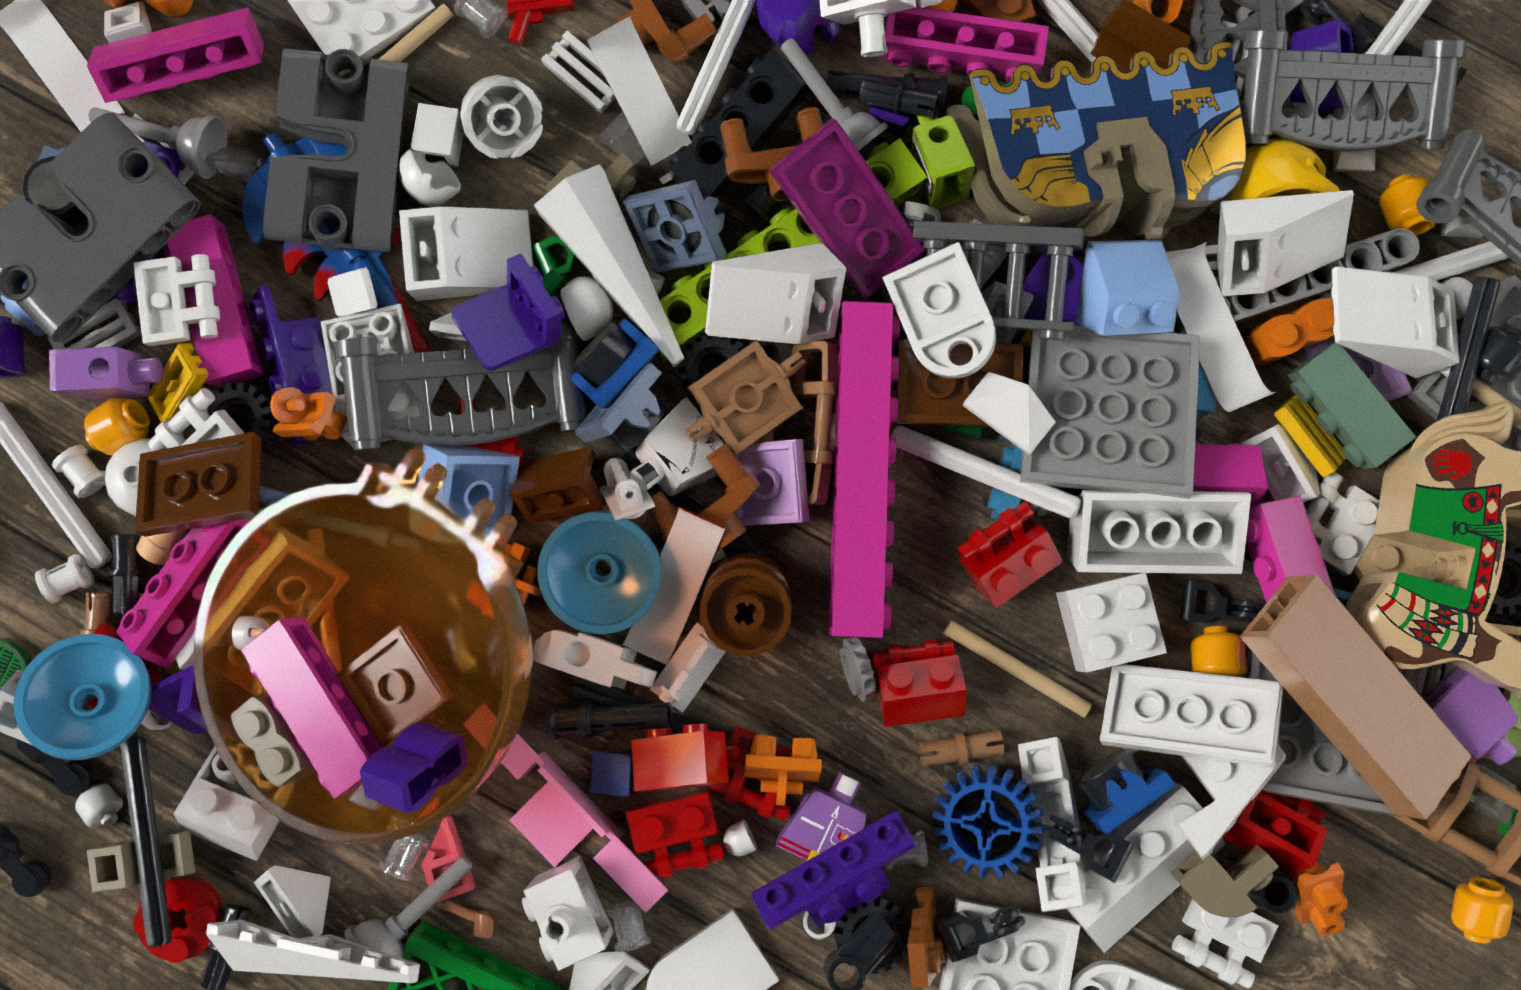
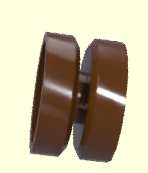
[700,553,792,656]

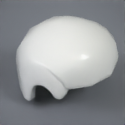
[398,149,461,207]
[561,276,614,341]

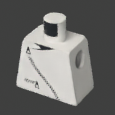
[630,397,724,496]

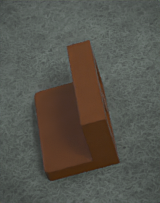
[1091,0,1191,72]
[510,447,603,523]

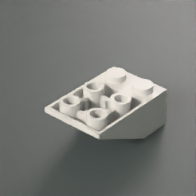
[1217,190,1354,296]
[399,207,534,301]
[705,243,846,344]
[1331,267,1459,378]
[321,304,424,448]
[174,737,296,861]

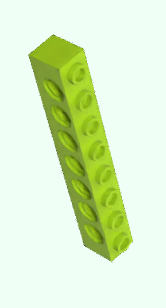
[641,138,927,364]

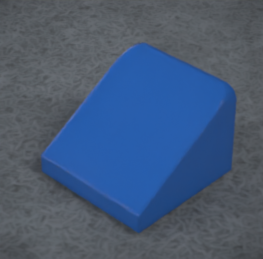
[590,751,633,797]

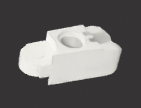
[530,629,657,689]

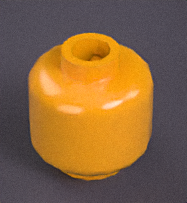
[1379,174,1436,236]
[84,396,150,456]
[1190,626,1248,678]
[1451,877,1514,944]

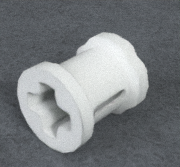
[52,444,106,498]
[35,554,94,604]

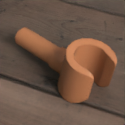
[443,899,499,938]

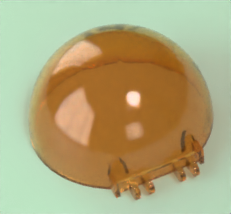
[194,447,533,845]

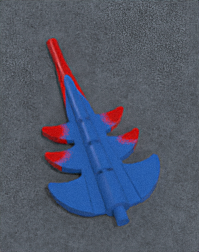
[242,133,434,353]

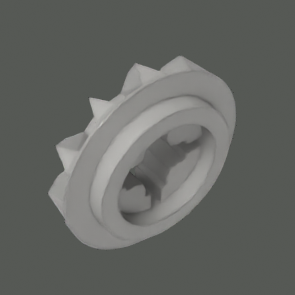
[840,637,876,702]

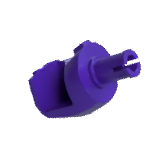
[754,0,840,55]

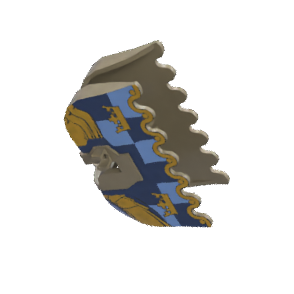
[946,41,1246,240]

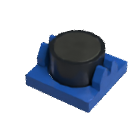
[569,319,659,409]
[1077,748,1175,834]

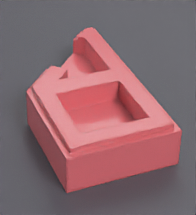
[421,815,476,903]

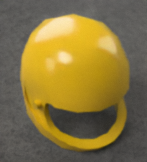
[1229,138,1340,201]

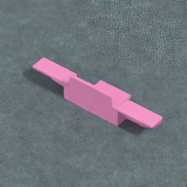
[466,704,668,913]

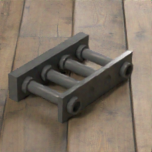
[913,221,1085,340]

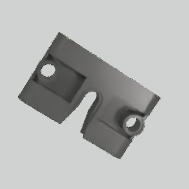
[263,48,409,253]
[0,113,201,342]

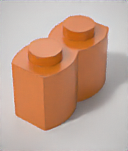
[1243,298,1334,365]

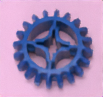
[932,764,1045,879]

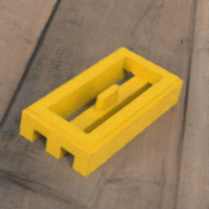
[147,343,209,422]
[1274,395,1346,477]

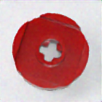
[132,875,222,963]

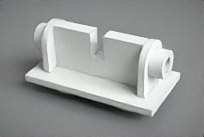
[599,458,655,521]
[650,623,726,713]

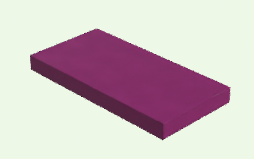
[768,118,926,300]

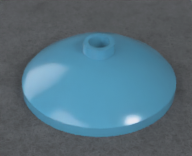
[537,511,662,634]
[14,634,152,760]

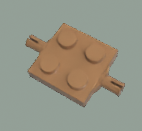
[684,340,807,455]

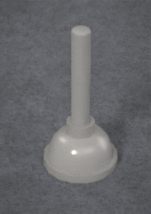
[781,38,889,151]
[88,107,227,179]
[344,856,473,958]

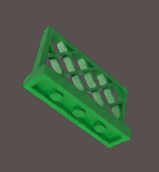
[387,920,566,990]

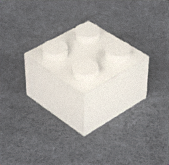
[1056,573,1167,673]

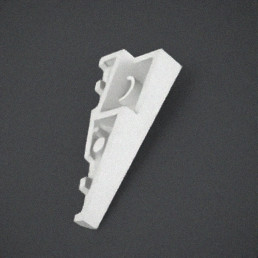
[534,164,684,368]
[206,920,420,983]

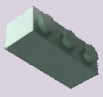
[1287,342,1416,469]

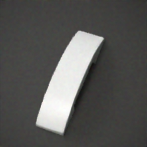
[1018,737,1086,912]

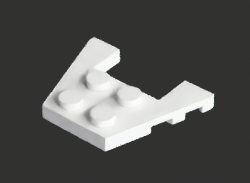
[1123,744,1286,860]

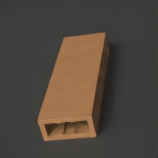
[1240,575,1472,820]

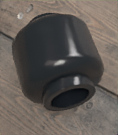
[1476,322,1521,386]

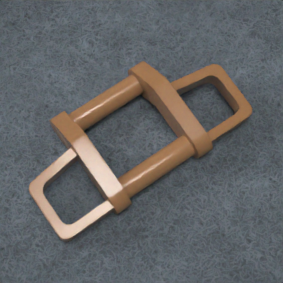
[757,341,838,505]
[1393,761,1521,886]

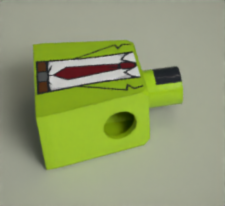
[911,114,975,210]

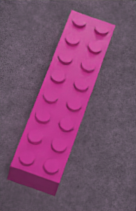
[828,301,900,638]

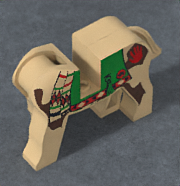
[1345,401,1521,699]

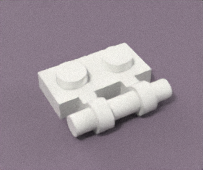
[133,254,221,346]
[148,388,244,451]
[1306,472,1379,576]
[1172,899,1278,989]

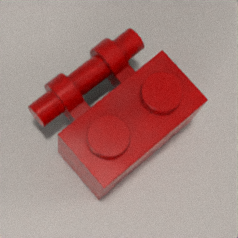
[957,502,1063,608]
[872,639,966,727]
[631,724,741,791]
[626,787,725,879]
[1222,792,1328,876]

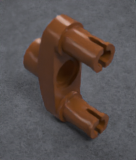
[617,0,717,66]
[720,107,823,201]
[647,443,761,551]

